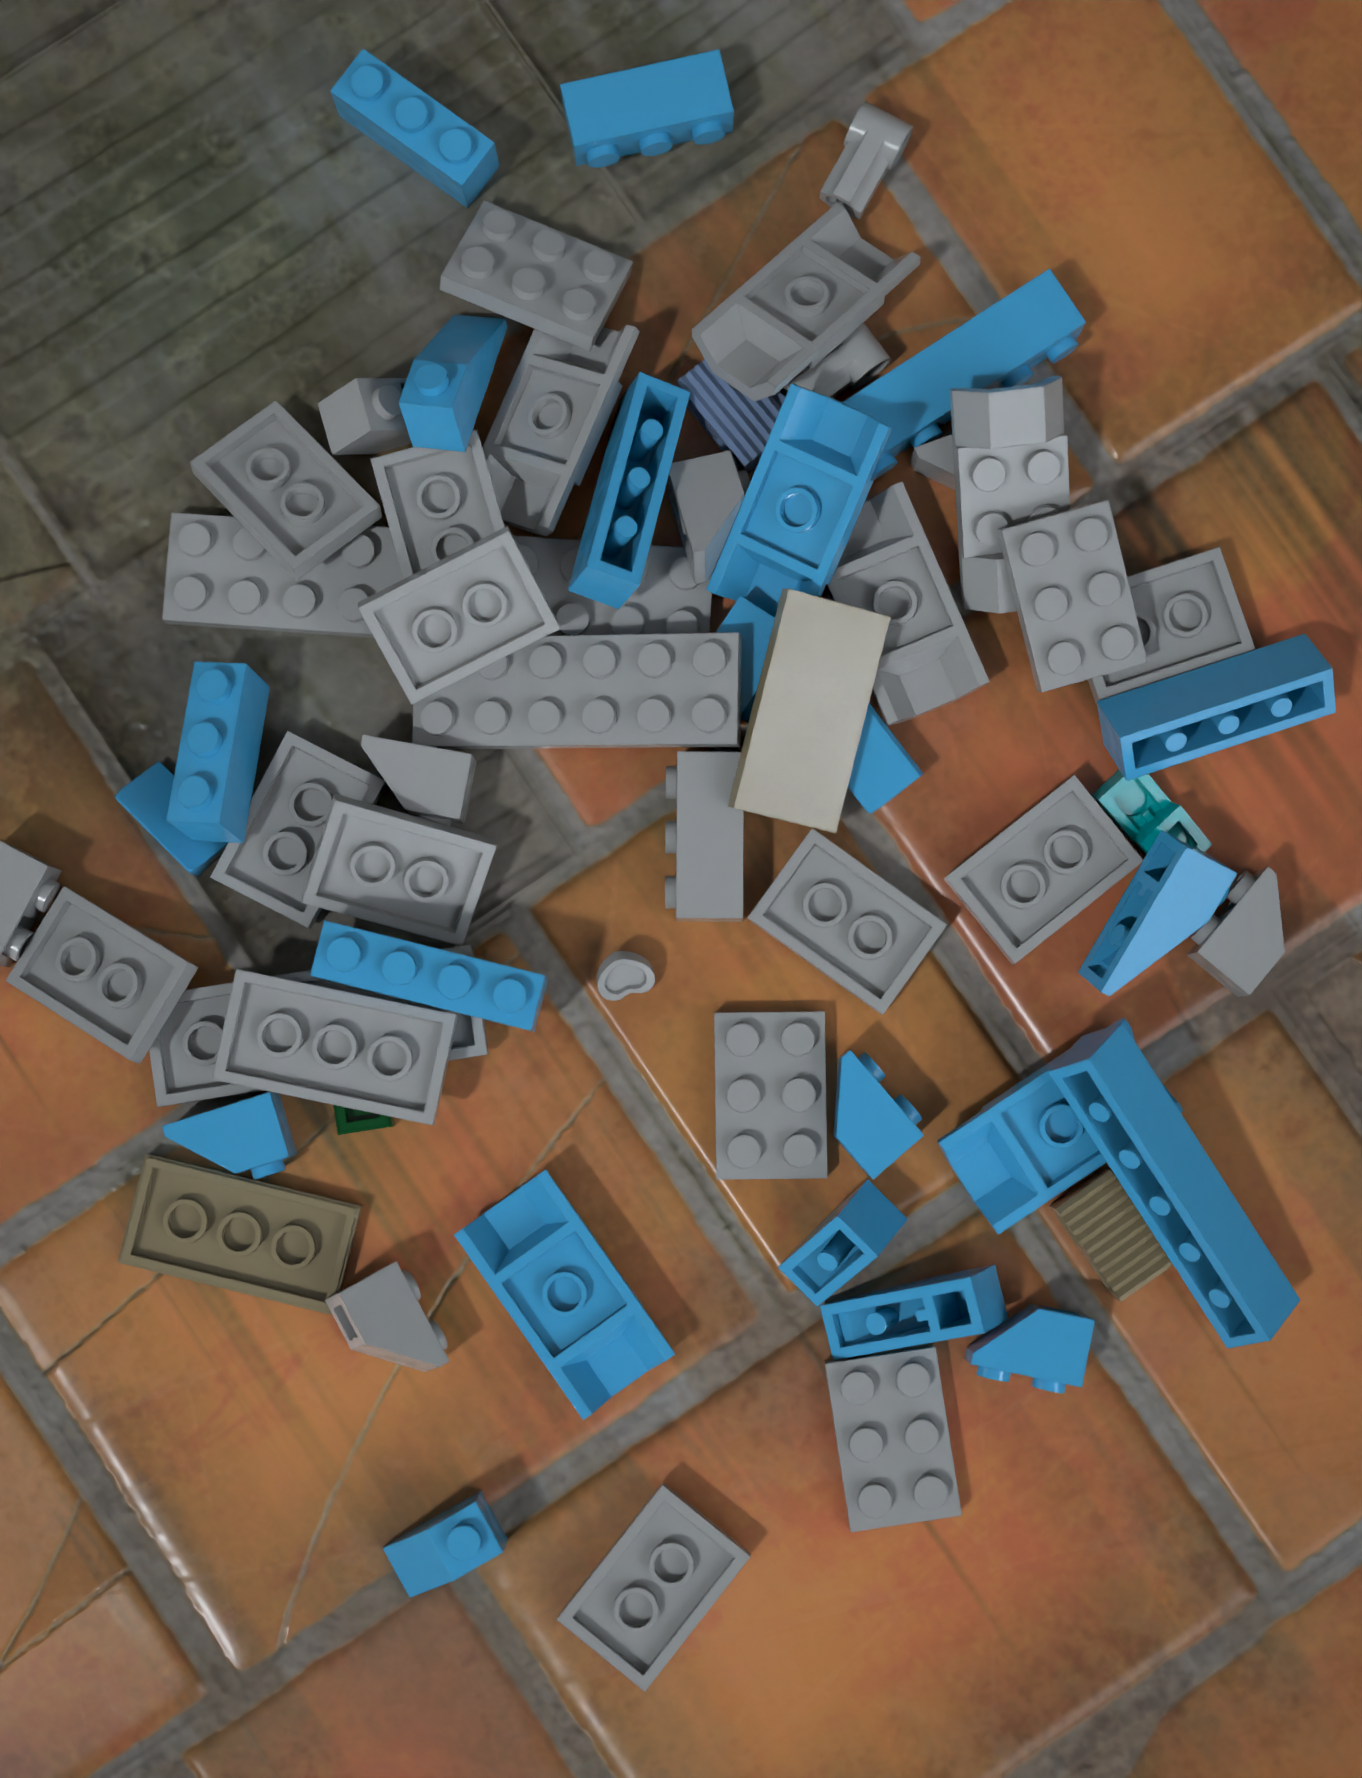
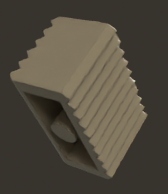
[1049,1168,1173,1302]

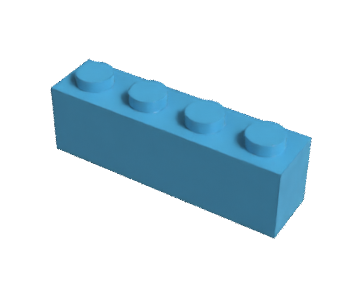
[568,372,690,609]
[1097,634,1336,781]
[310,920,549,1032]

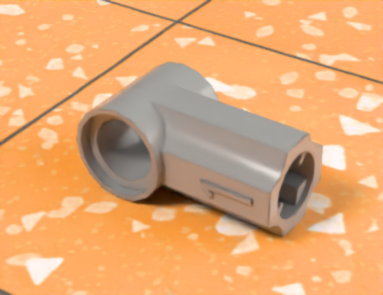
[819,101,914,220]
[780,322,891,399]

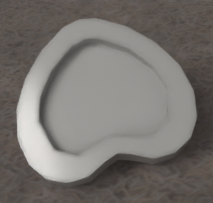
[596,951,655,1001]

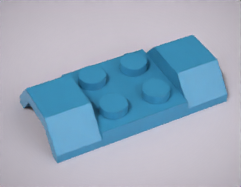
[706,383,892,618]
[937,1017,1184,1235]
[454,1169,675,1420]

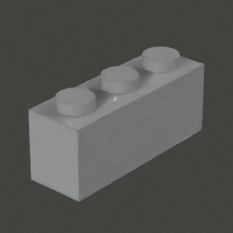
[665,751,744,922]

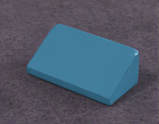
[848,703,924,814]
[114,761,228,877]

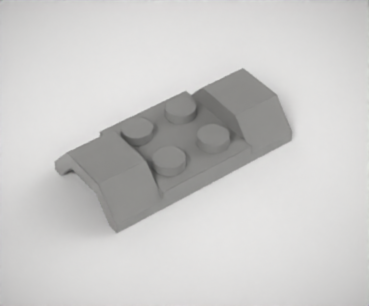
[692,203,921,402]
[483,325,640,537]
[950,376,1070,613]
[825,481,990,726]

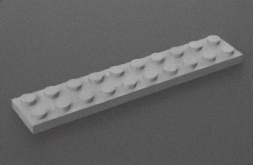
[162,512,713,638]

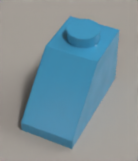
[162,1092,298,1180]
[778,1180,908,1307]
[383,1491,508,1598]

